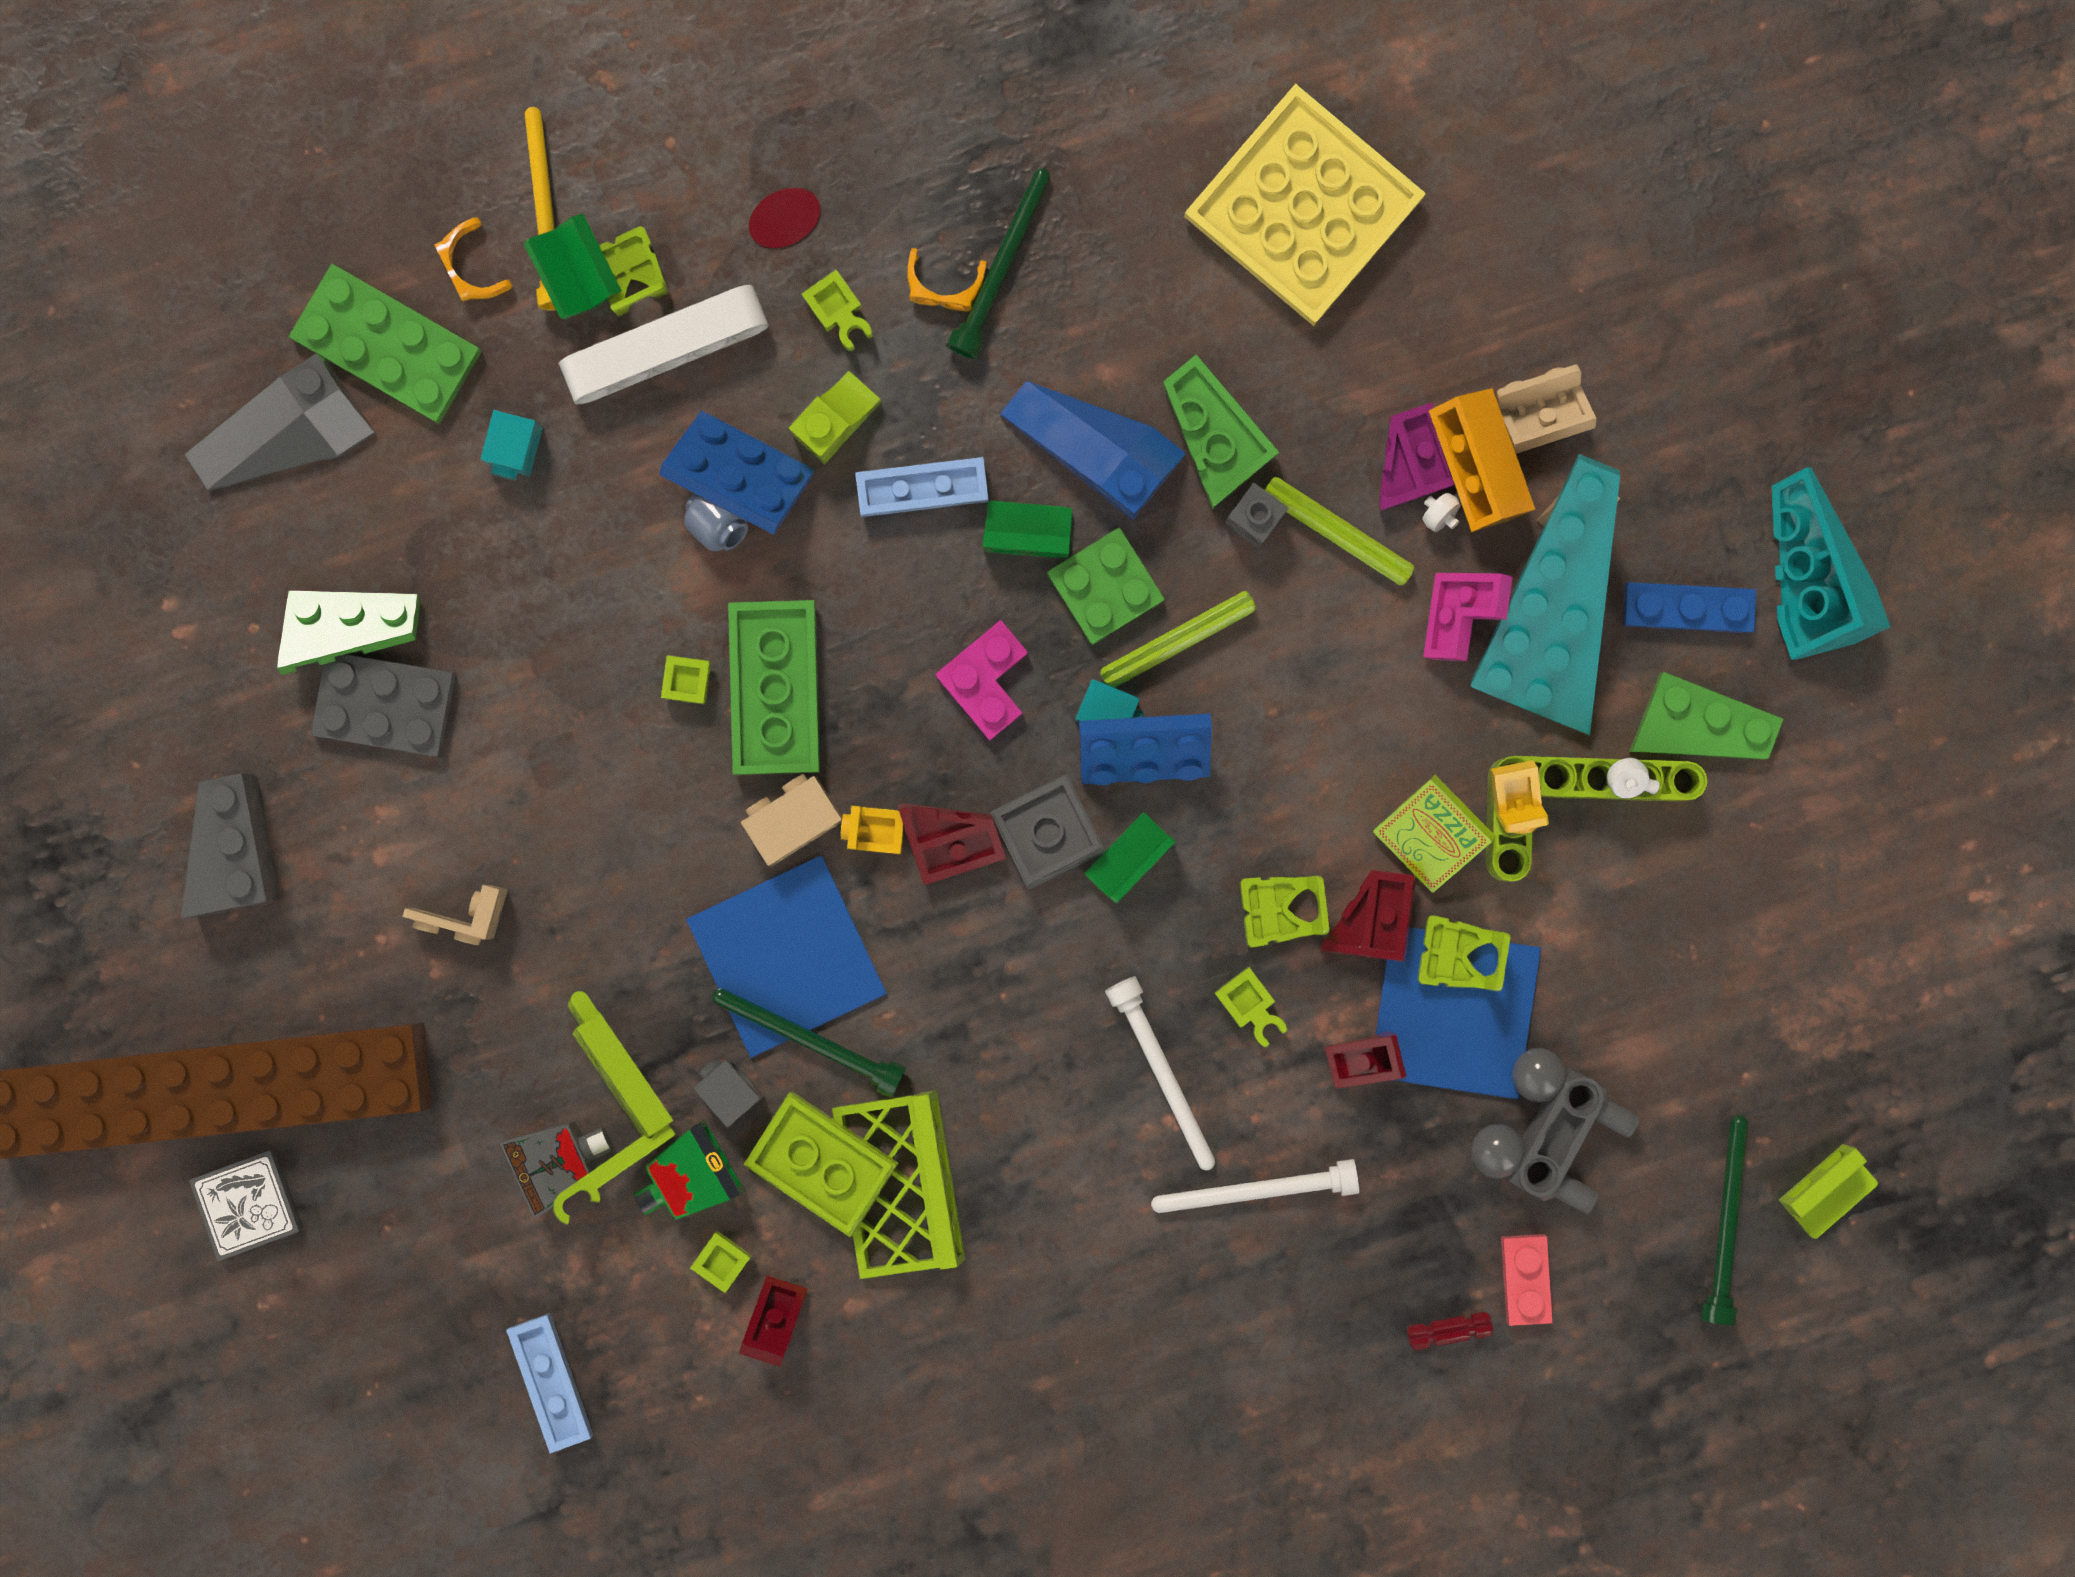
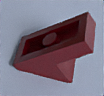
[1325,1031,1407,1089]
[739,1275,808,1367]

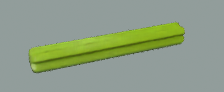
[1265,477,1415,585]
[1100,591,1256,688]

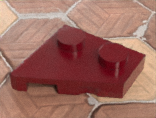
[898,803,1006,885]
[1321,870,1416,962]

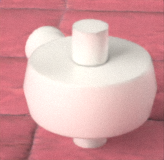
[1422,492,1462,532]
[1607,758,1660,798]

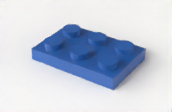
[659,410,815,535]
[1079,713,1212,785]

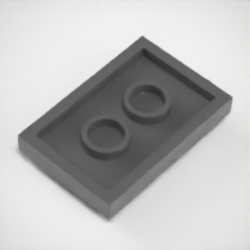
[311,654,456,758]

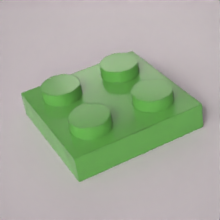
[1047,527,1165,646]

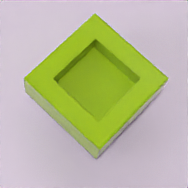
[661,655,711,705]
[690,1231,752,1293]

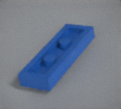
[1622,582,1756,633]

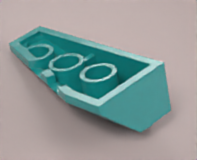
[1771,467,1890,660]

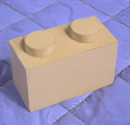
[741,774,842,866]

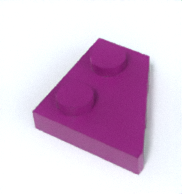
[1378,402,1455,512]

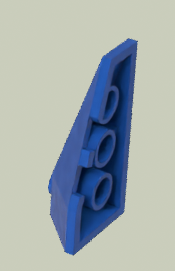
[1000,381,1186,521]

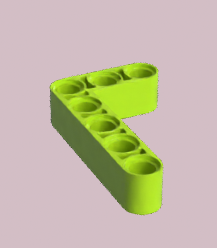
[1486,756,1707,882]

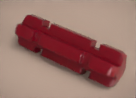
[1407,1312,1493,1350]

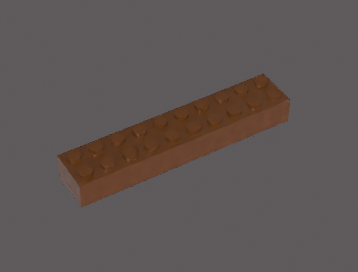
[0,1022,432,1159]

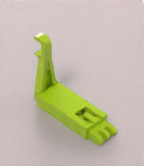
[553,991,676,1225]

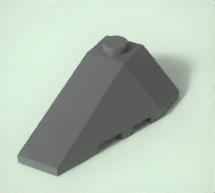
[184,353,376,491]

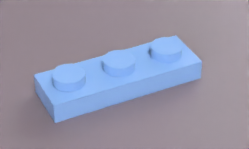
[855,457,989,517]
[506,1313,593,1453]

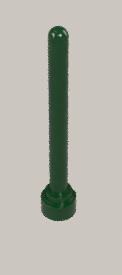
[946,168,1050,360]
[712,988,907,1099]
[1700,1115,1748,1326]

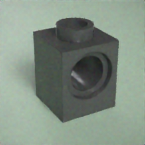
[1225,483,1288,549]
[693,1057,764,1128]

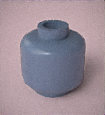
[684,493,748,551]

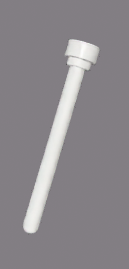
[1105,976,1215,1170]
[1151,1159,1359,1213]

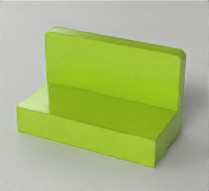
[1779,1144,1878,1239]

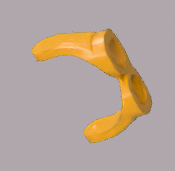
[434,217,513,302]
[907,248,987,312]

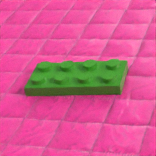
[288,264,482,424]
[728,600,820,775]

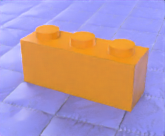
[1429,388,1536,532]

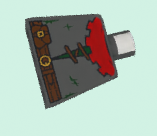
[500,1121,613,1219]

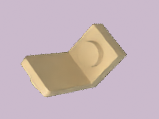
[402,885,508,945]

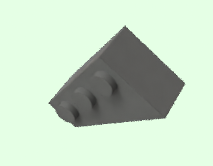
[181,773,281,918]

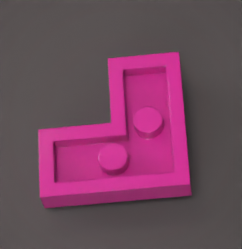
[1423,573,1513,661]
[935,620,1028,741]

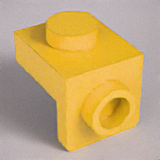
[1490,760,1549,834]
[841,806,904,854]

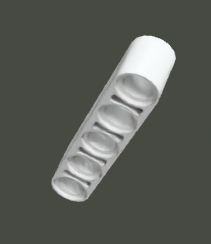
[559,285,769,405]

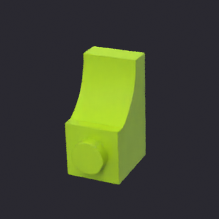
[789,371,881,465]

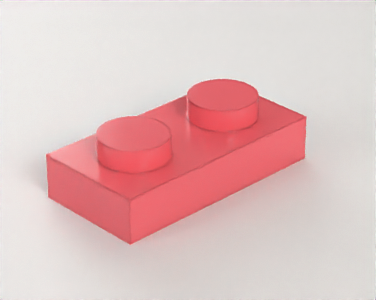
[1501,1234,1552,1326]

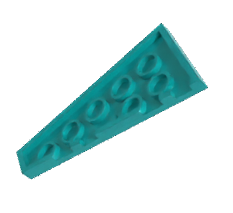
[1470,454,1620,735]

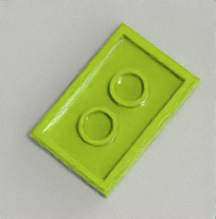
[744,1091,899,1237]

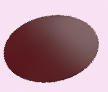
[749,187,820,248]

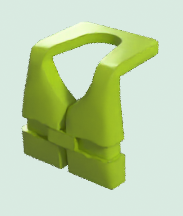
[599,226,668,317]
[1239,876,1329,947]
[1417,915,1510,991]

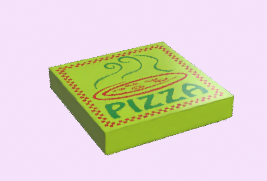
[1373,774,1496,893]

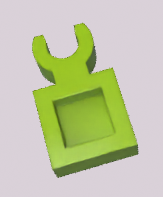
[802,269,873,352]
[1214,967,1287,1047]

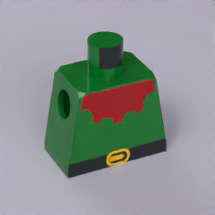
[633,1119,745,1220]

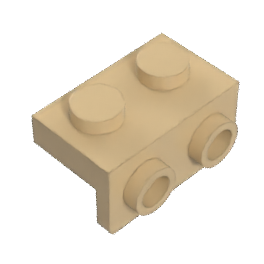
[1496,364,1596,454]

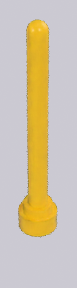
[525,107,556,311]

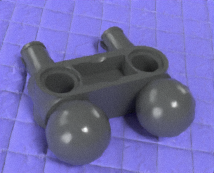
[1471,1048,1640,1214]

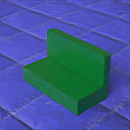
[524,213,622,319]
[983,501,1072,559]
[1084,812,1176,904]

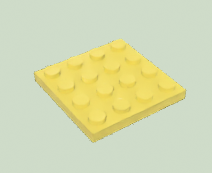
[1184,83,1426,326]

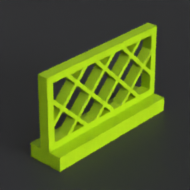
[832,1090,966,1279]

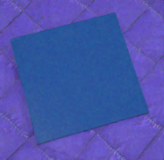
[686,855,887,1058]
[1375,927,1541,1099]

